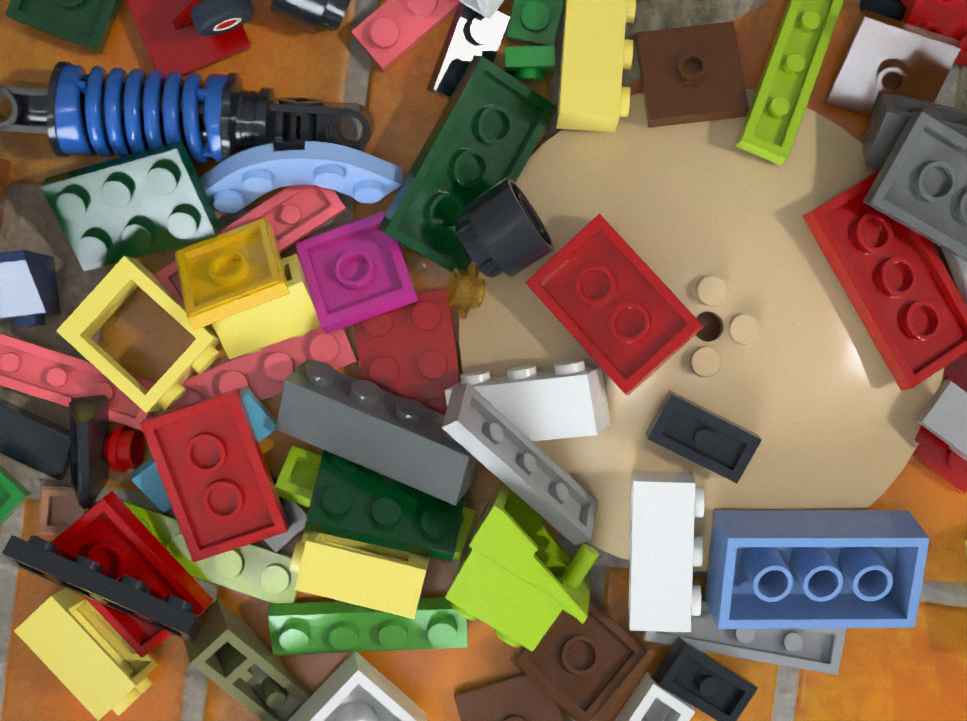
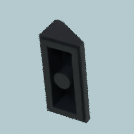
[69,395,109,509]
[0,398,71,481]

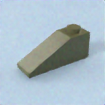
[183,599,313,721]

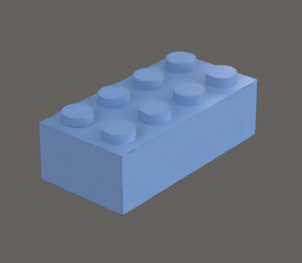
[705,510,930,629]

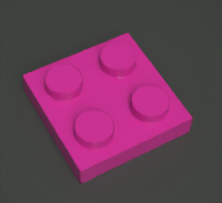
[295,210,419,334]

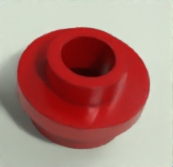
[103,424,145,473]

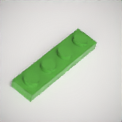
[268,597,468,655]

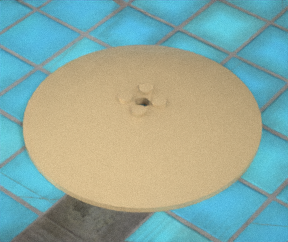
[459,89,944,572]

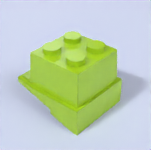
[445,482,600,652]

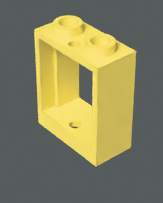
[56,256,220,413]
[290,530,430,619]
[14,588,158,721]

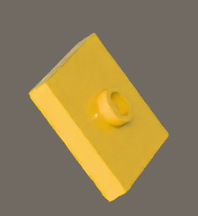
[174,217,290,330]

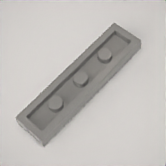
[442,382,597,546]
[642,598,847,675]

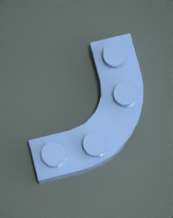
[199,141,403,214]

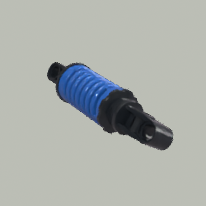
[0,61,375,163]

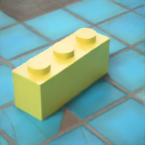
[556,0,636,133]

